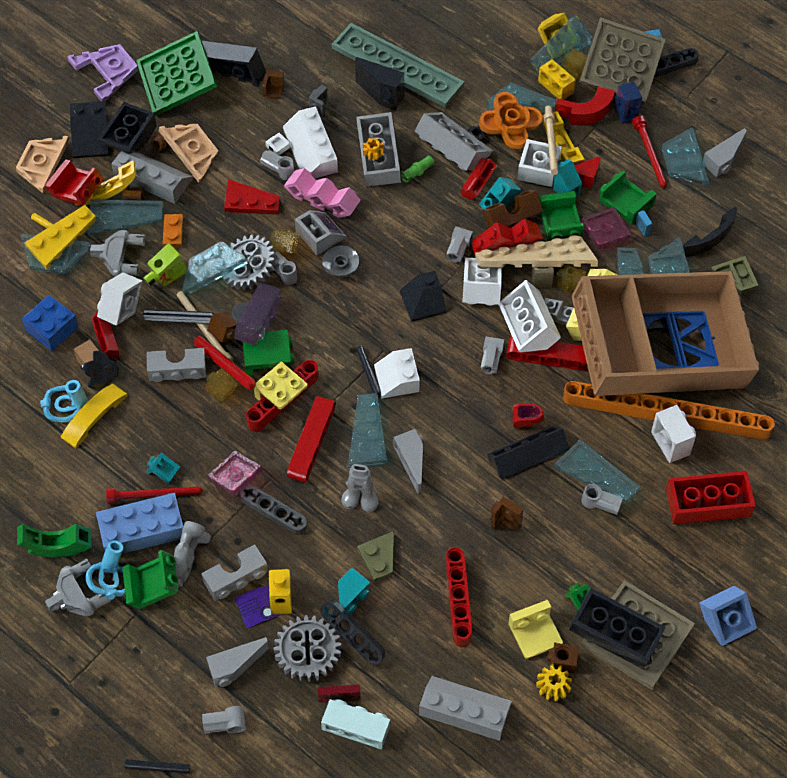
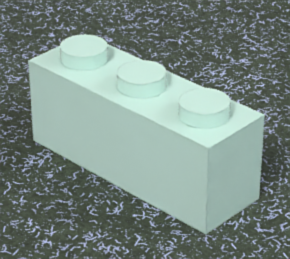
[321,699,390,750]

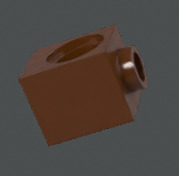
[547,642,579,674]

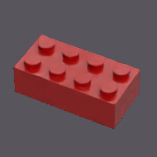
[666,471,755,524]

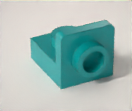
[146,453,180,484]

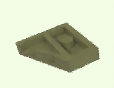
[712,256,759,295]
[357,531,394,583]

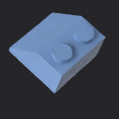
[699,586,757,646]

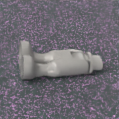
[341,464,378,512]
[174,521,211,588]

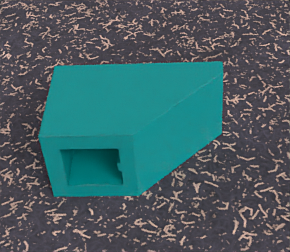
[553,158,582,196]
[479,177,522,209]
[338,568,370,617]

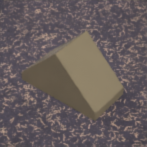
[531,264,554,288]

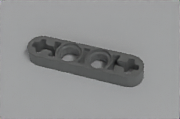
[240,485,307,534]

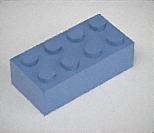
[96,493,183,554]

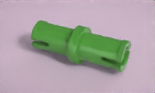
[401,156,435,183]

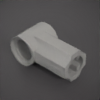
[260,150,294,180]
[446,226,474,263]
[272,251,297,285]
[481,336,504,375]
[581,484,623,515]
[202,706,246,734]

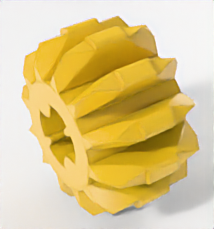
[536,664,572,702]

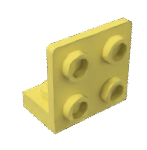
[254,362,308,409]
[509,600,563,659]

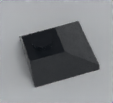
[400,271,446,322]

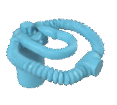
[40,380,88,423]
[86,540,125,600]

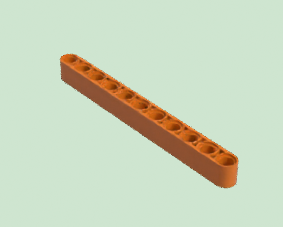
[563,381,775,440]

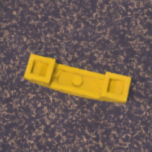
[542,111,584,164]
[74,160,136,206]
[61,384,128,449]

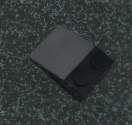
[355,57,404,110]
[70,101,109,158]
[97,102,157,154]

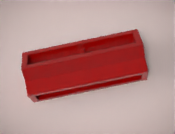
[461,158,497,200]
[91,312,120,360]

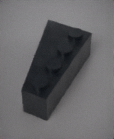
[202,41,266,87]

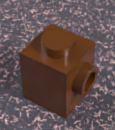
[207,312,240,343]

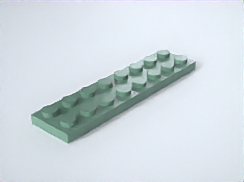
[332,23,464,108]

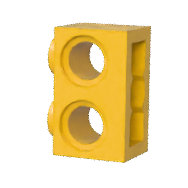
[538,59,576,100]

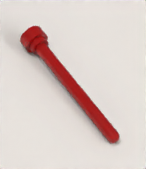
[632,116,667,188]
[106,486,202,504]

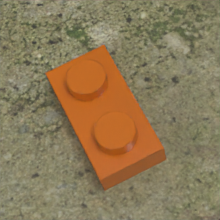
[163,214,183,248]

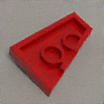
[224,179,280,215]

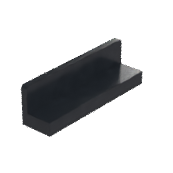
[487,425,569,479]

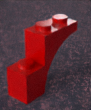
[471,218,543,254]

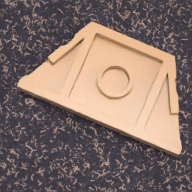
[159,124,218,183]
[16,136,69,193]

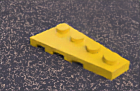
[25,205,96,270]

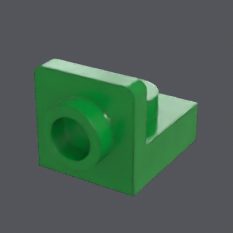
[564,583,590,612]

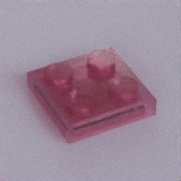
[581,207,631,250]
[207,450,263,496]

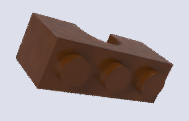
[482,190,543,228]

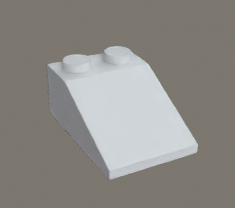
[462,257,501,306]

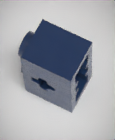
[614,82,642,124]

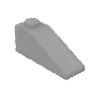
[702,128,747,177]
[393,429,425,494]
[206,637,269,687]

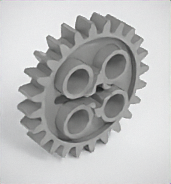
[219,235,277,290]
[274,615,341,682]

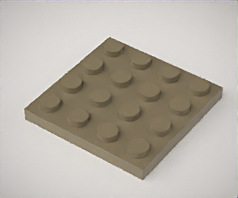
[579,17,666,104]
[581,580,695,690]

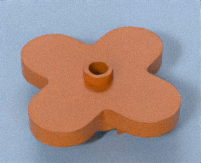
[479,92,542,149]

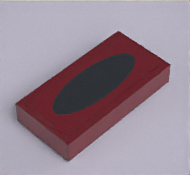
[318,685,361,702]

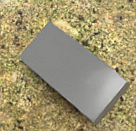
[544,298,574,325]

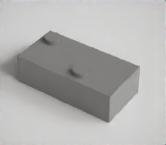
[356,112,401,187]

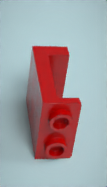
[45,160,104,206]

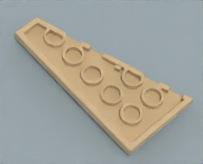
[475,236,598,267]

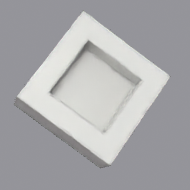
[266,133,291,155]

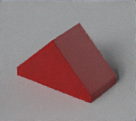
[575,157,601,189]

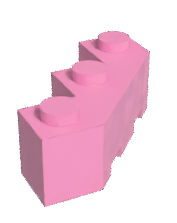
[284,168,361,218]

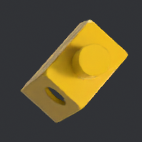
[269,569,292,614]

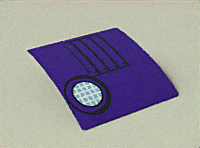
[234,586,280,628]

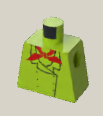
[143,243,188,286]

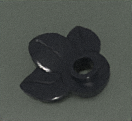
[80,351,118,389]

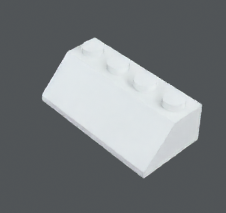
[283,106,338,178]
[499,280,561,352]

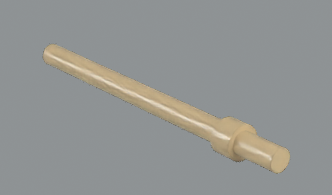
[544,106,558,175]
[177,291,234,363]

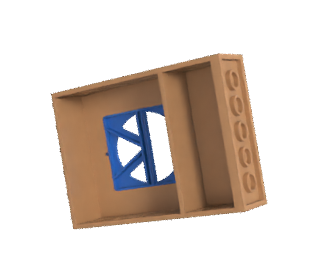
[572,271,759,396]

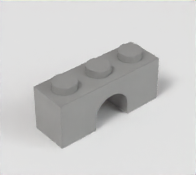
[147,348,206,382]
[201,545,268,601]

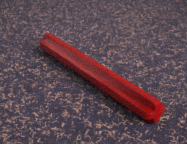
[194,336,256,390]

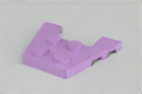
[67,44,138,101]

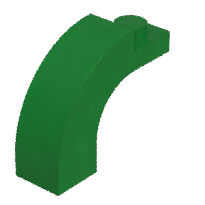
[17,524,92,557]

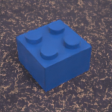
[22,295,78,351]

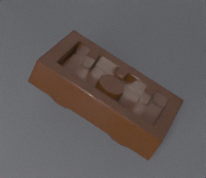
[490,496,524,531]

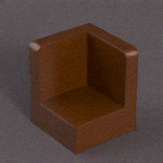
[262,70,285,99]
[123,184,145,207]

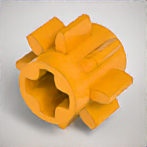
[363,138,384,160]

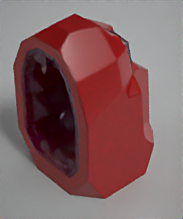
[512,404,544,428]

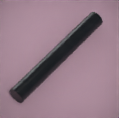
[356,346,381,396]
[125,759,190,773]

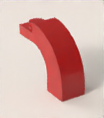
[555,86,615,125]

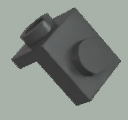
[309,84,328,116]

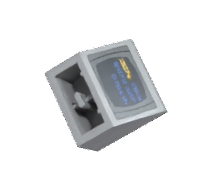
[295,210,346,255]

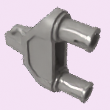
[90,230,145,276]
[45,558,111,617]

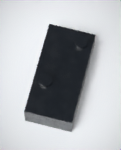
[569,588,666,670]

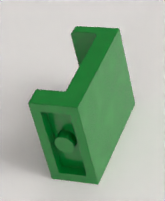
[599,170,657,225]
[539,191,584,241]
[242,330,295,376]
[122,550,178,610]

